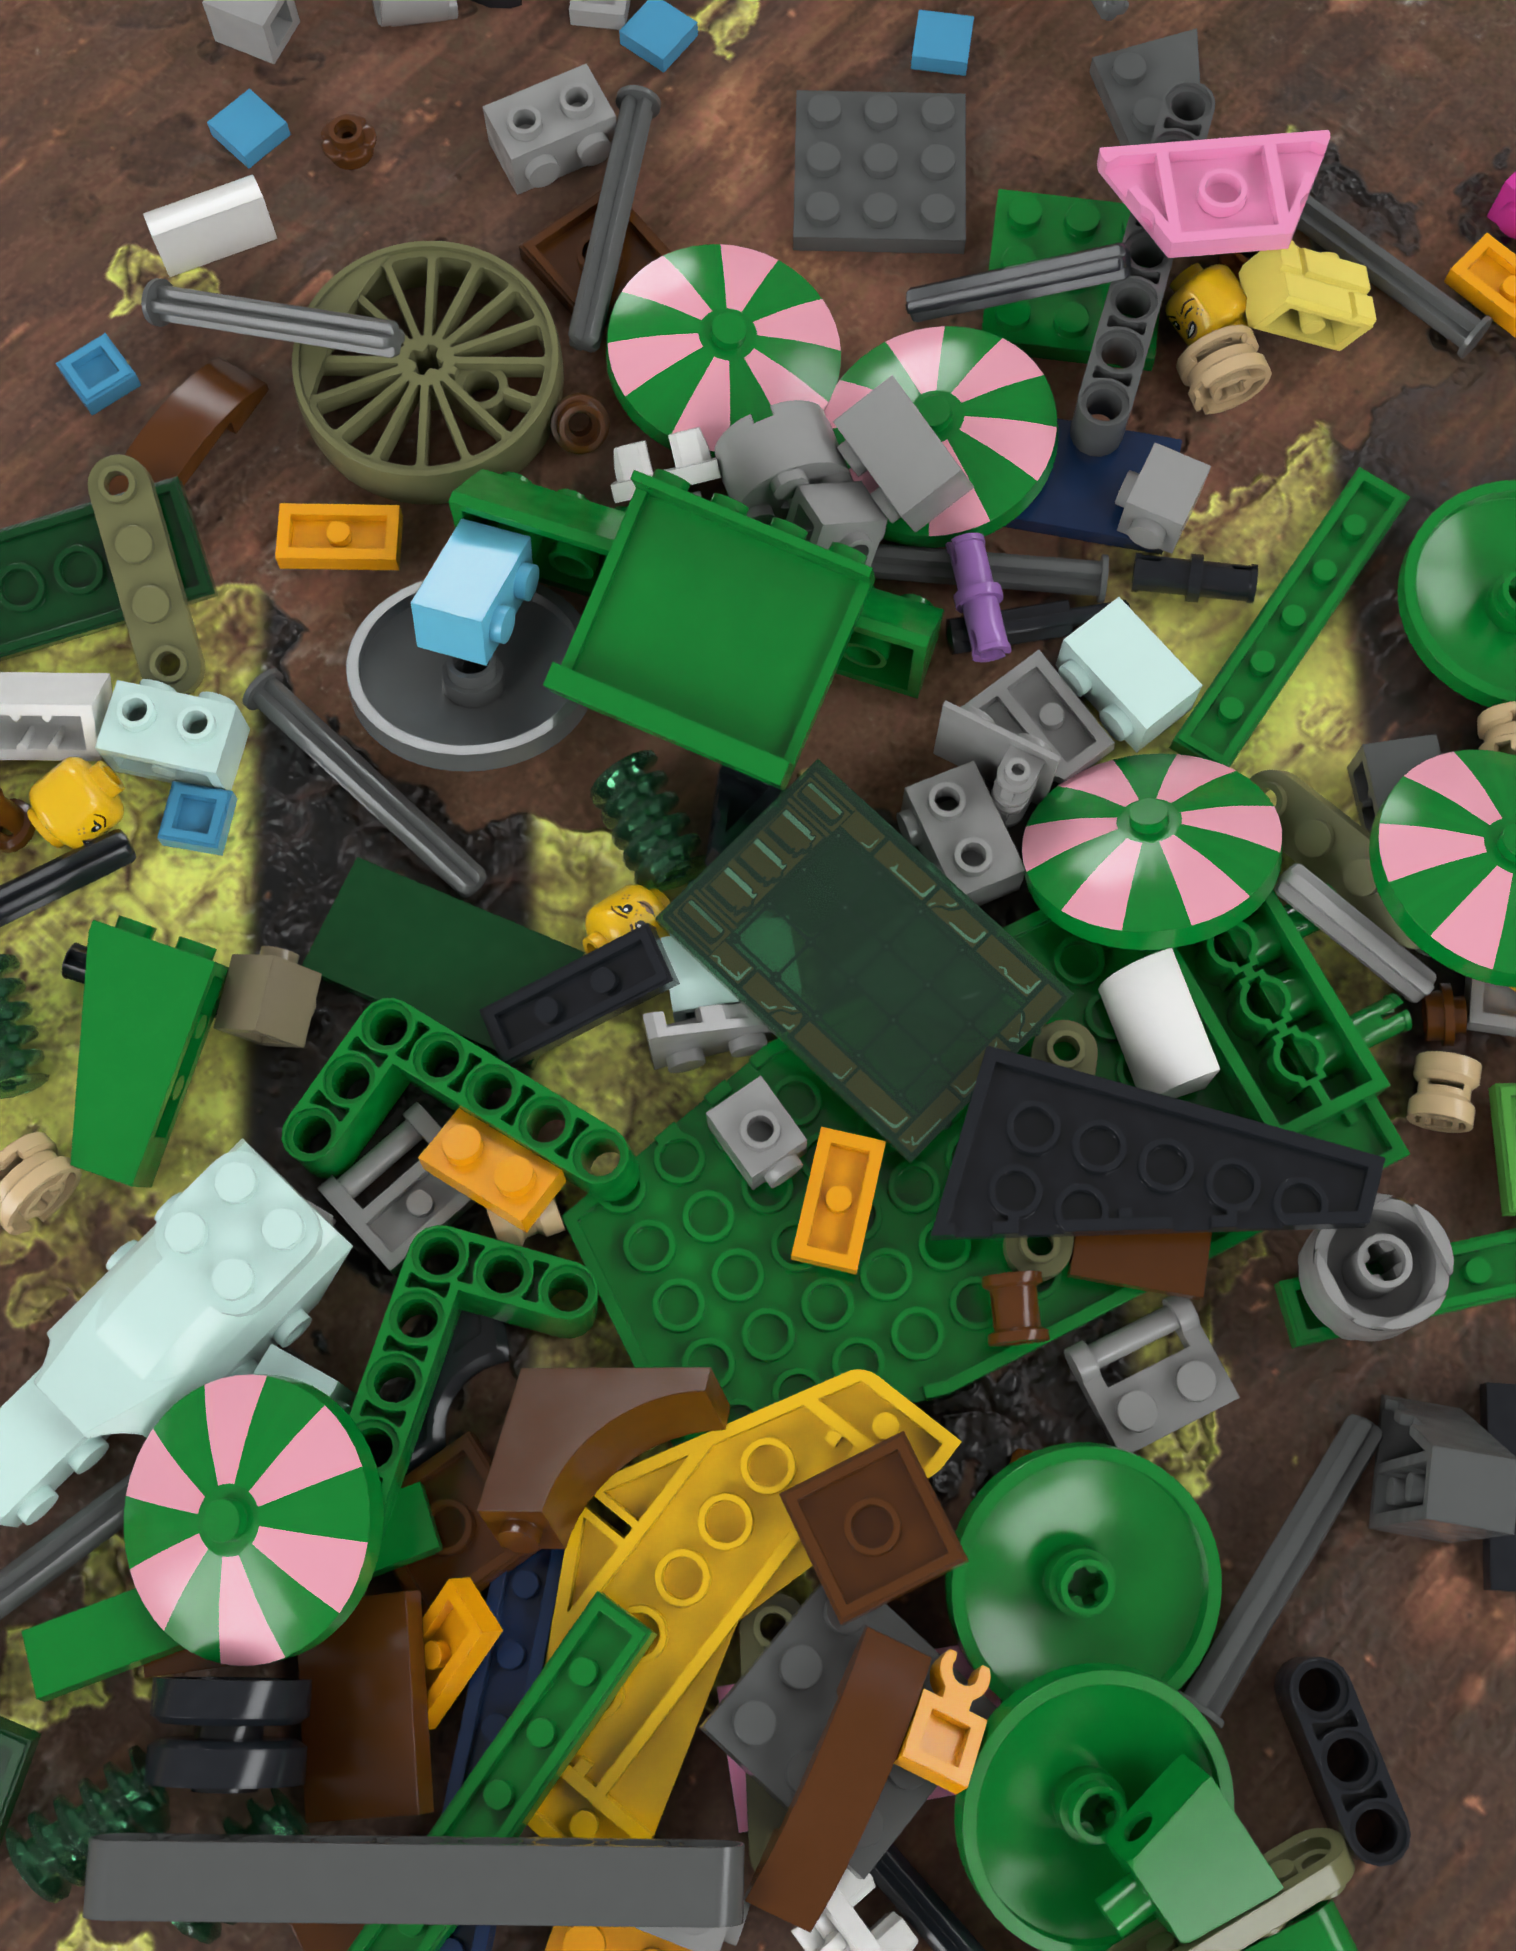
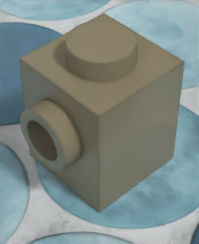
[213,946,322,1048]

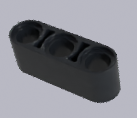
[1274,1656,1411,1867]

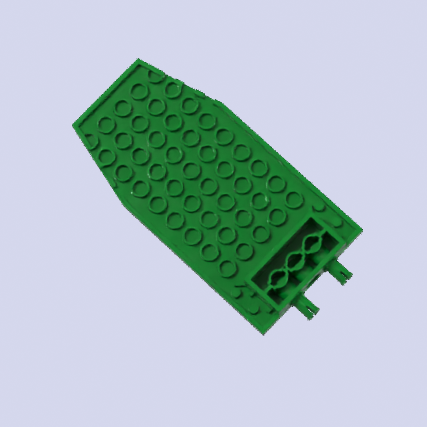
[561,883,1412,1447]

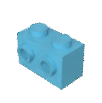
[411,518,539,666]

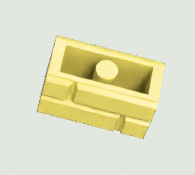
[1238,240,1377,351]

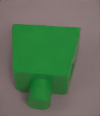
[1094,1754,1284,1944]

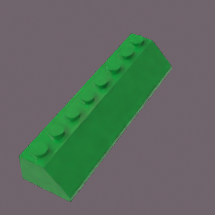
[448,469,944,699]

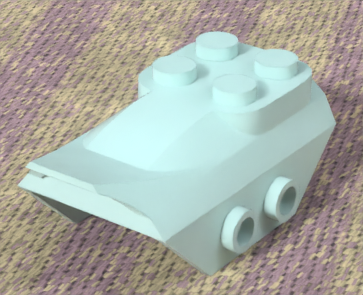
[34,1138,353,1439]

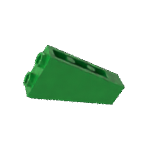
[70,915,229,1188]

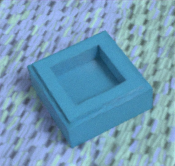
[619,0,698,72]
[911,10,974,76]
[207,88,291,169]
[56,333,141,416]
[157,781,237,856]

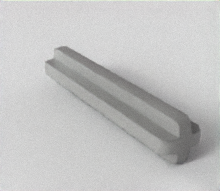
[1275,863,1437,1003]

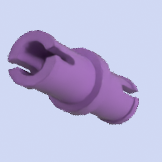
[946,533,1011,662]

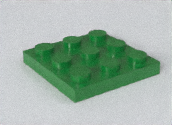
[981,189,1160,371]

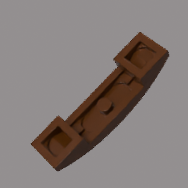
[109,357,269,495]
[744,1625,932,1933]

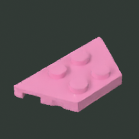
[1097,130,1330,258]

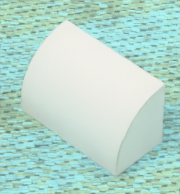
[143,174,277,277]
[0,672,112,761]
[1098,948,1220,1098]

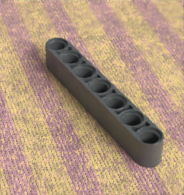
[1070,80,1215,457]

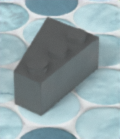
[1368,1394,1516,1543]

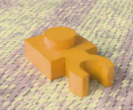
[894,1649,991,1795]

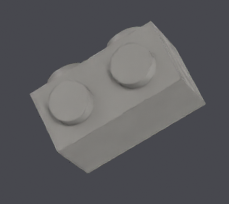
[483,63,617,195]
[833,375,974,533]
[896,760,1025,910]

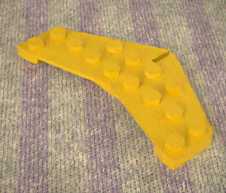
[528,1369,962,1839]

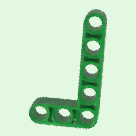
[281,998,640,1201]
[349,1225,598,1540]

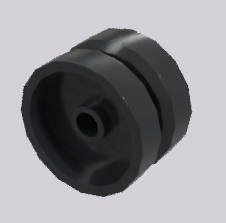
[144,1677,312,1794]

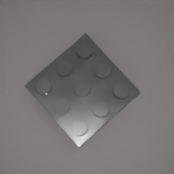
[793,90,966,254]
[699,1583,997,1879]

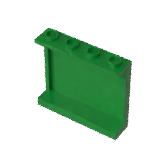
[543,469,875,791]

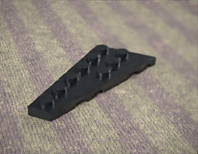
[931,1045,1385,1240]

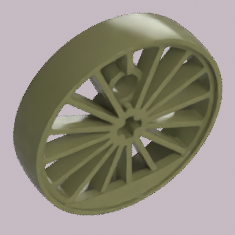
[292,241,564,504]

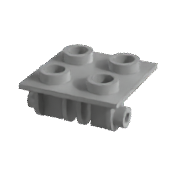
[933,700,1061,827]

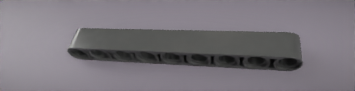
[83,1833,745,1928]

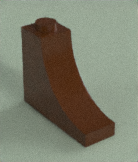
[477,1367,731,1554]

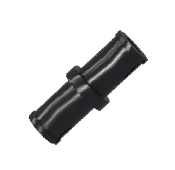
[1131,553,1258,604]

